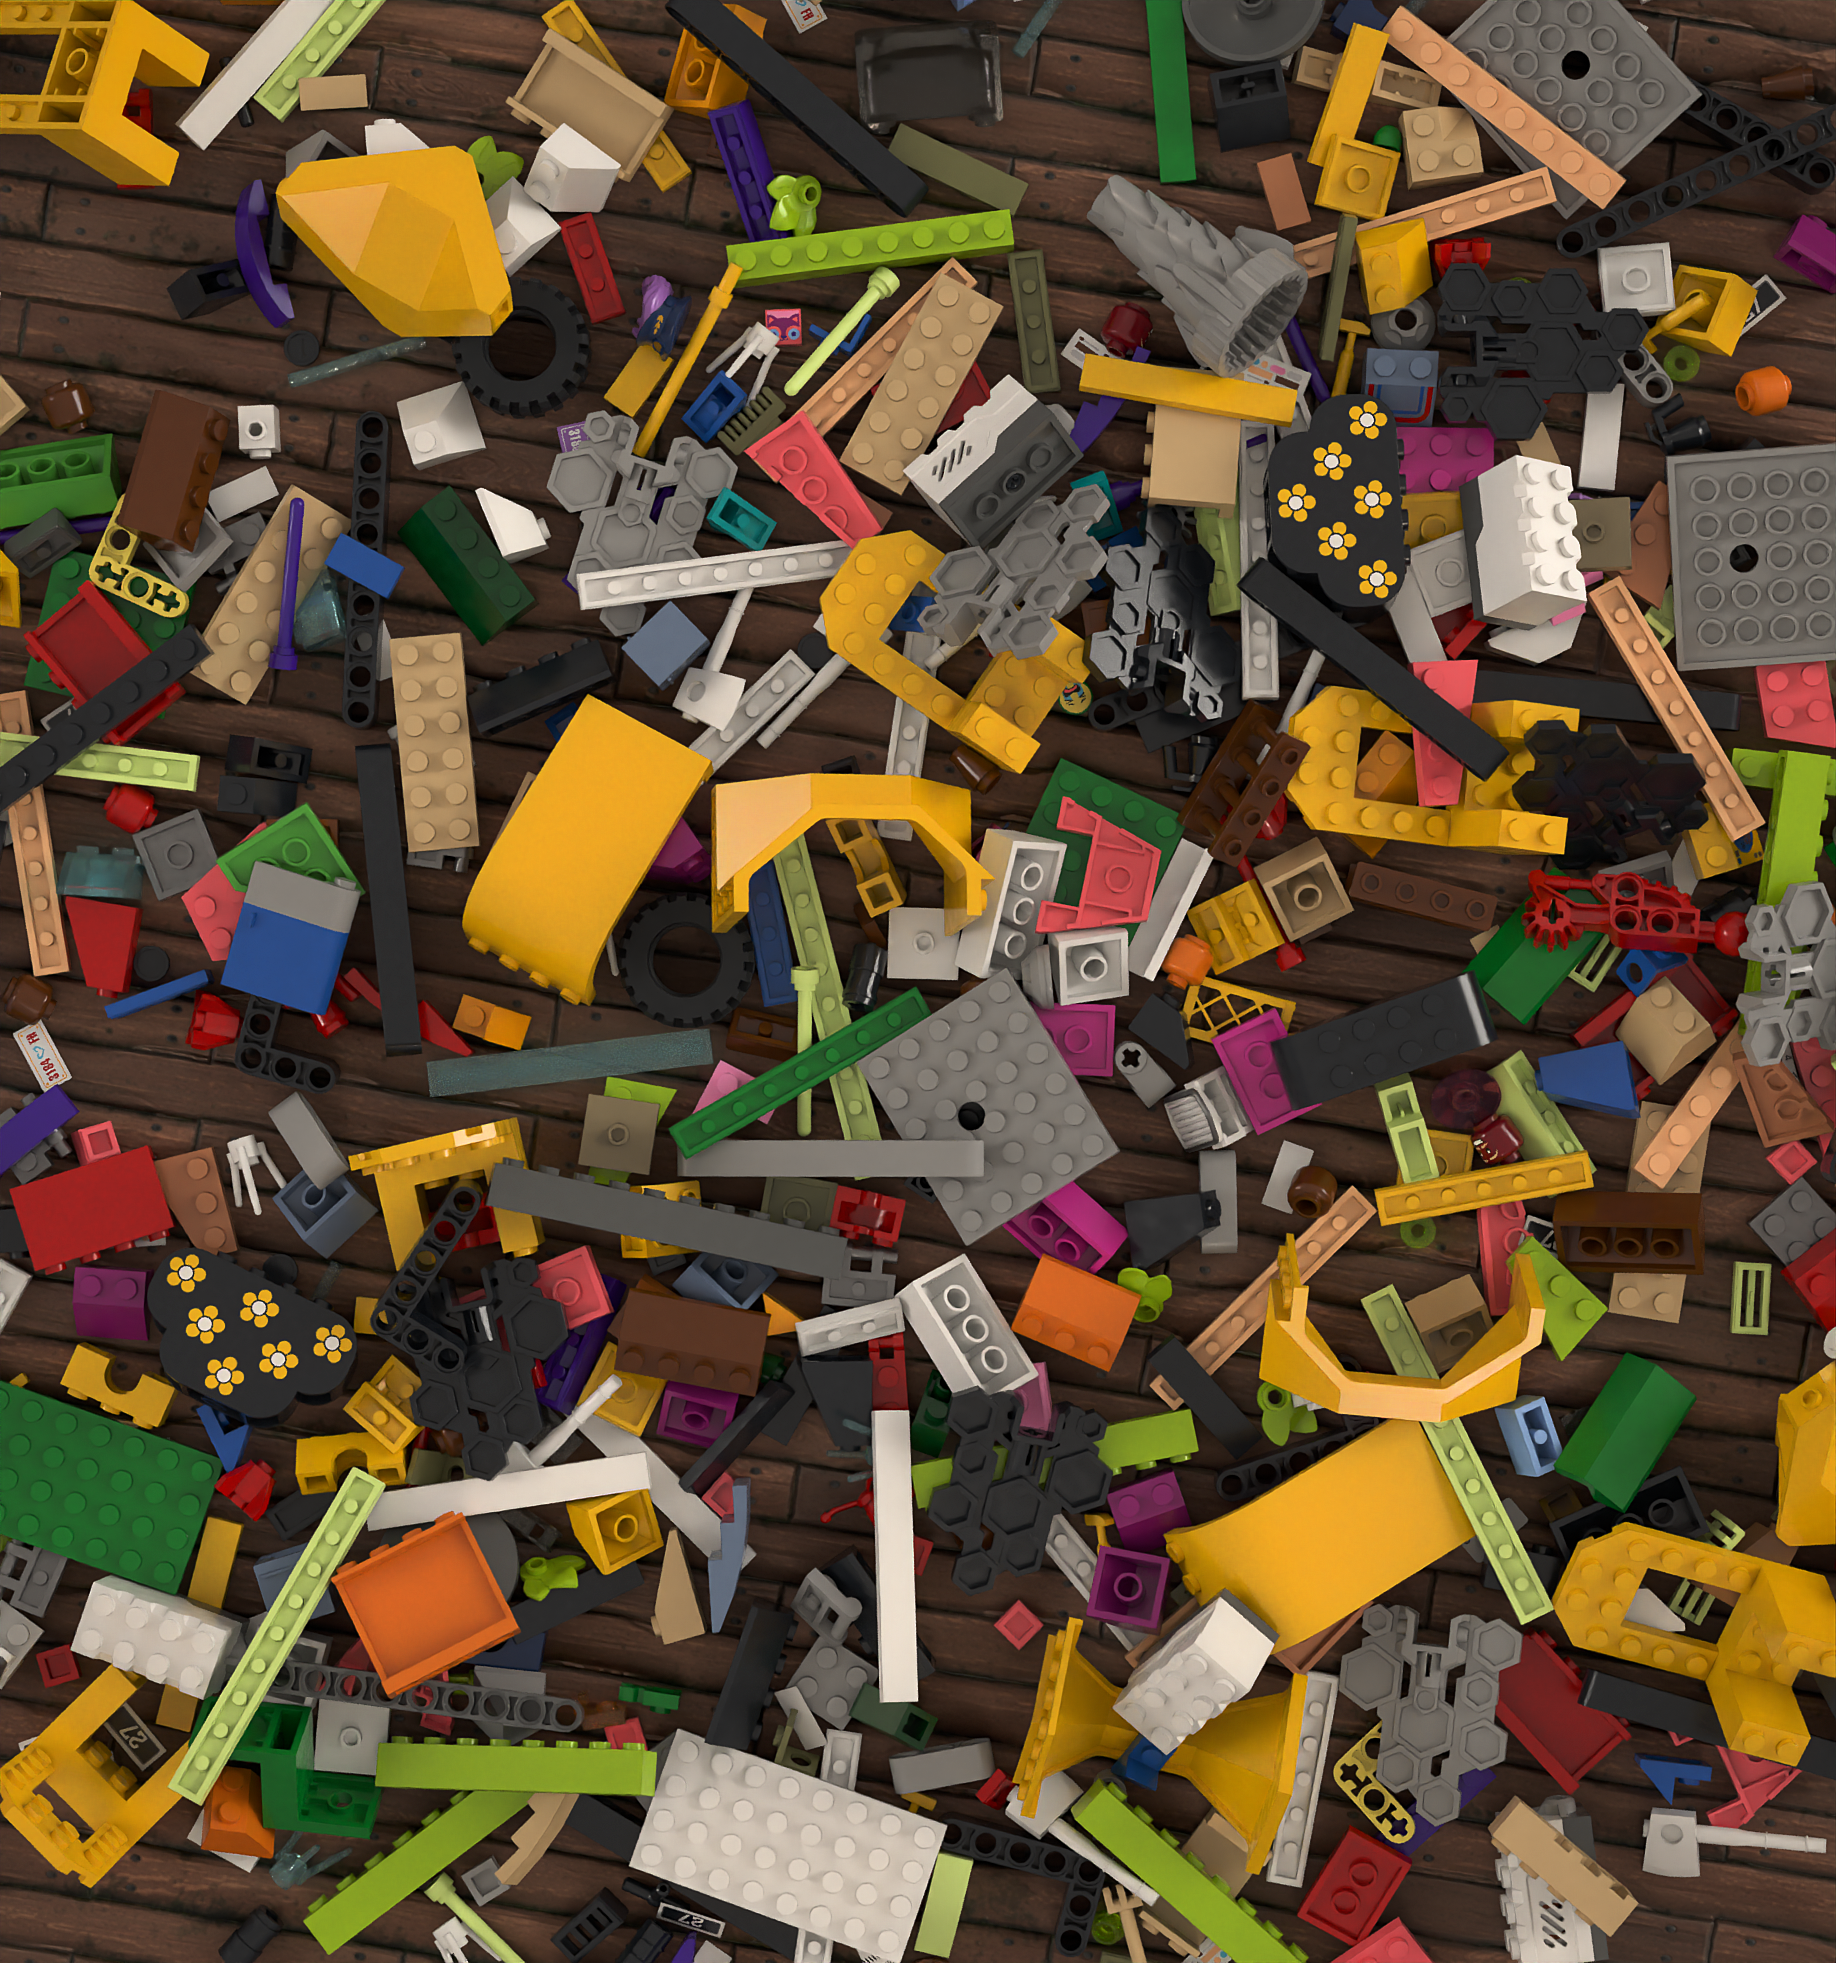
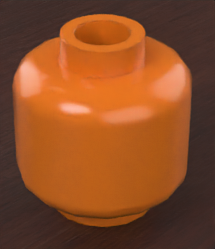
[1735,366,1792,416]
[1161,934,1214,990]

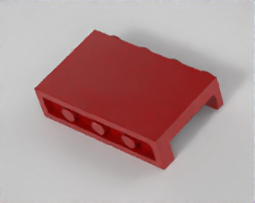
[23,580,186,746]
[1568,953,1739,1101]
[9,1145,176,1275]
[1495,1627,1632,1795]

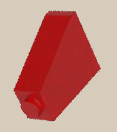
[65,896,144,998]

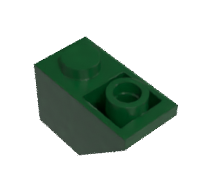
[910,1369,952,1458]
[848,1683,938,1751]

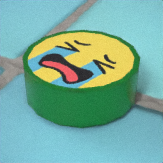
[1058,682,1093,716]

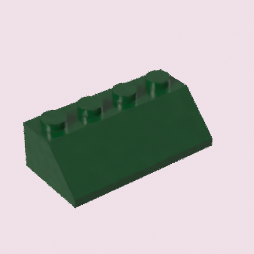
[397,486,539,646]

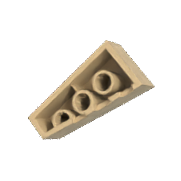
[1488,1795,1639,1937]

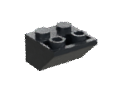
[1207,60,1291,153]

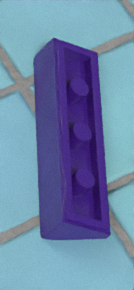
[708,99,792,243]
[535,1273,627,1416]

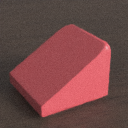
[71,1121,121,1166]

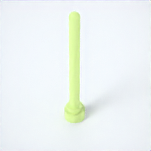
[784,266,900,396]
[791,966,819,1136]
[424,1871,525,1963]

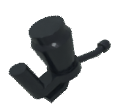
[1643,393,1712,485]
[1162,734,1243,794]

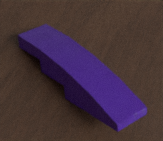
[1070,346,1151,455]

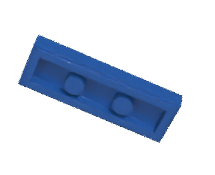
[104,969,215,1019]

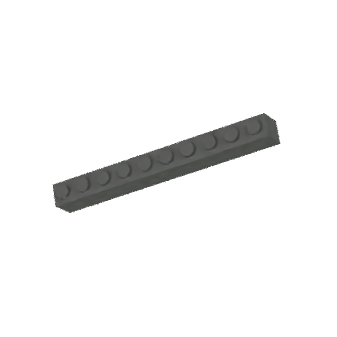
[484,1157,848,1281]

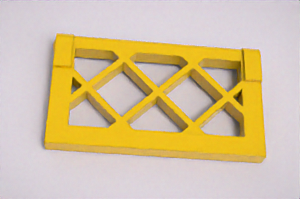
[1182,977,1296,1043]

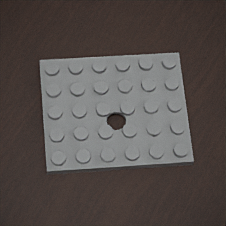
[1446,0,1703,220]
[1666,443,1836,671]
[856,968,1120,1246]

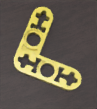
[89,493,189,618]
[1333,1720,1416,1843]

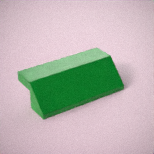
[1462,867,1604,1025]
[1553,1352,1697,1513]

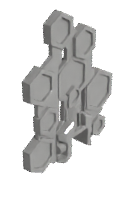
[546,410,738,637]
[917,484,1111,660]
[1736,881,1836,1067]
[1339,1603,1523,1827]

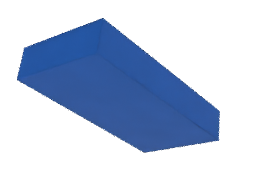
[324,533,405,599]

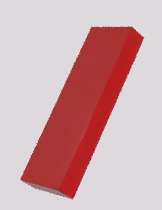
[557,211,626,325]

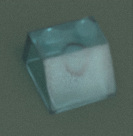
[56,846,144,900]

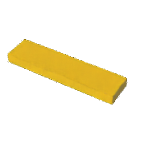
[1307,23,1390,167]

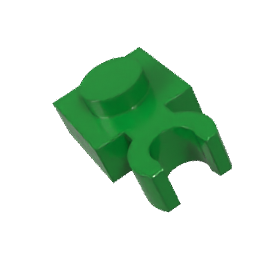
[618,1682,682,1714]

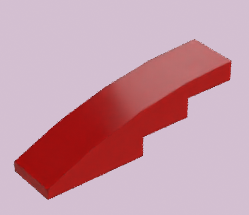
[344,967,476,1057]

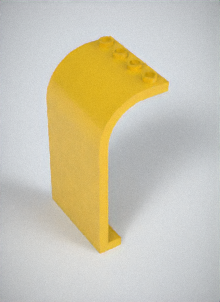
[462,694,714,1006]
[1163,1418,1476,1655]

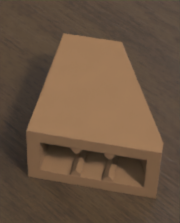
[1687,1522,1799,1607]

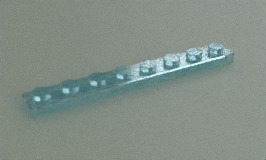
[426,1028,714,1097]

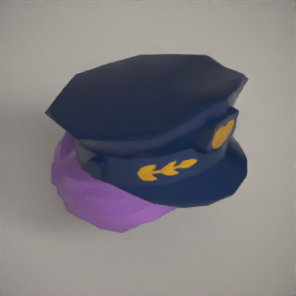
[632,275,692,362]

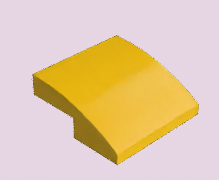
[1187,879,1285,975]
[343,1354,425,1455]

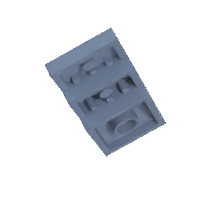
[708,1477,751,1633]

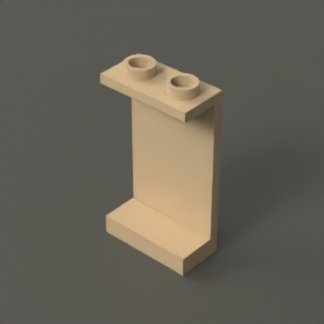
[1137,1806,1273,1959]

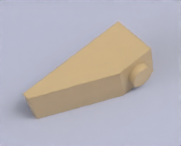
[651,1526,707,1645]

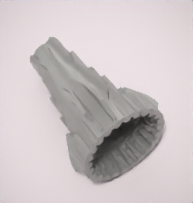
[1087,174,1308,378]

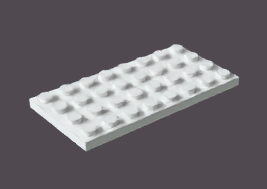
[629,1728,948,1963]

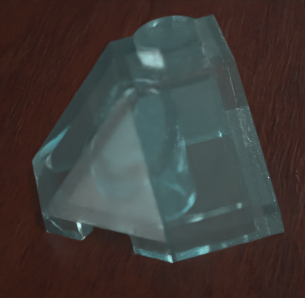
[293,569,346,651]

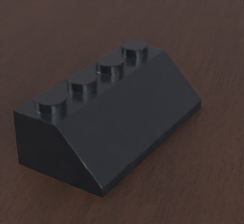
[467,637,617,738]
[1548,1465,1710,1569]
[819,1544,936,1681]
[704,1596,799,1750]

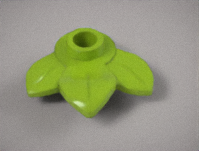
[467,136,524,200]
[767,174,822,237]
[1117,1267,1172,1322]
[1257,1381,1318,1446]
[519,1555,586,1601]

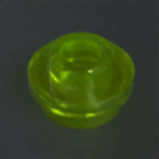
[1663,345,1700,382]
[1400,1217,1436,1249]
[1091,1910,1125,1945]

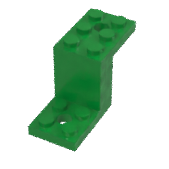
[188,1696,385,1839]

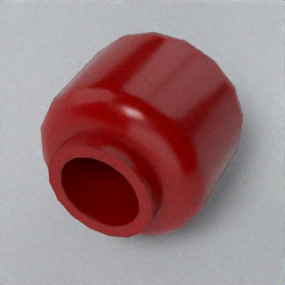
[102,783,159,834]

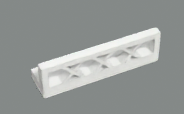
[1128,838,1213,982]

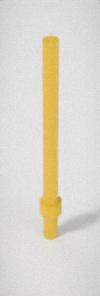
[632,262,743,458]

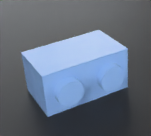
[1494,1395,1563,1477]

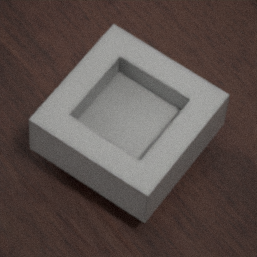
[461,1855,511,1907]

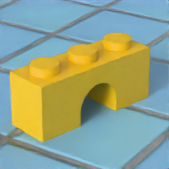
[825,819,907,918]
[60,1342,179,1429]
[295,1432,409,1495]

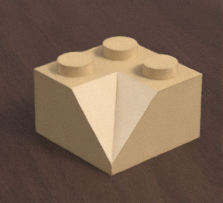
[1398,106,1484,190]

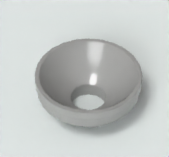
[1370,296,1436,350]
[1021,944,1054,1009]

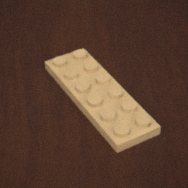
[839,273,1004,497]
[190,484,351,705]
[389,633,481,853]
[1607,1101,1711,1324]

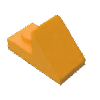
[452,994,532,1051]
[763,1291,805,1336]

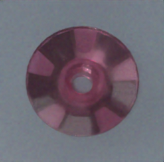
[1430,1069,1501,1129]

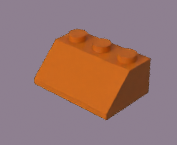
[1010,1253,1142,1372]

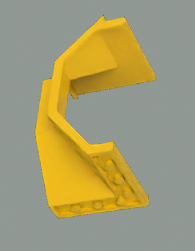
[711,773,995,936]
[1259,1233,1546,1423]
[1012,1617,1308,1875]

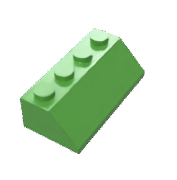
[0,433,122,530]

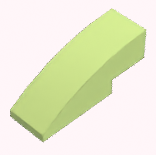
[1374,1072,1440,1184]
[914,1848,973,1958]

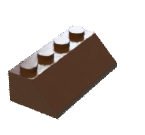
[117,390,231,553]
[1552,1191,1705,1275]
[614,1287,771,1397]

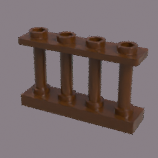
[1176,699,1310,867]
[1344,862,1498,934]

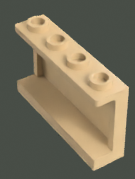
[505,28,675,183]
[1141,366,1244,519]

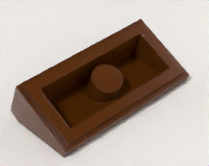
[726,1007,798,1062]

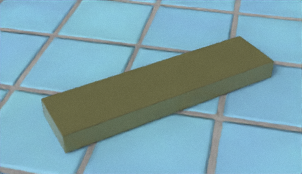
[888,123,1029,218]
[1316,213,1358,361]
[1007,249,1061,395]

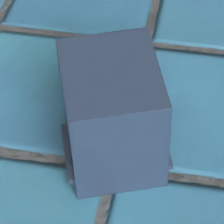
[621,601,711,691]
[253,1542,341,1620]

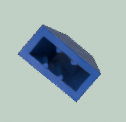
[1535,1041,1641,1119]

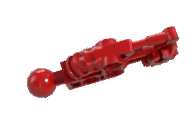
[1521,869,1749,957]

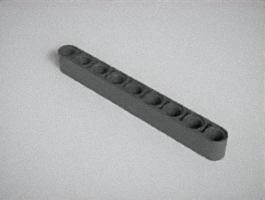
[269,1659,584,1732]

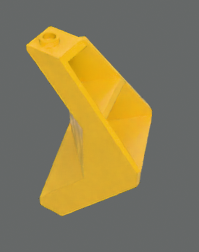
[275,146,513,337]
[1775,1360,1836,1546]

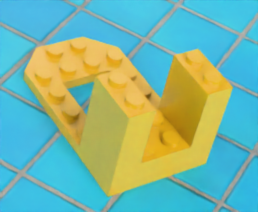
[0,0,210,186]
[819,530,1090,774]
[1284,686,1580,855]
[348,1117,545,1282]
[1551,1522,1836,1767]
[0,1664,190,1888]

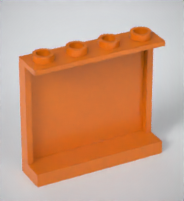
[331,1511,521,1699]

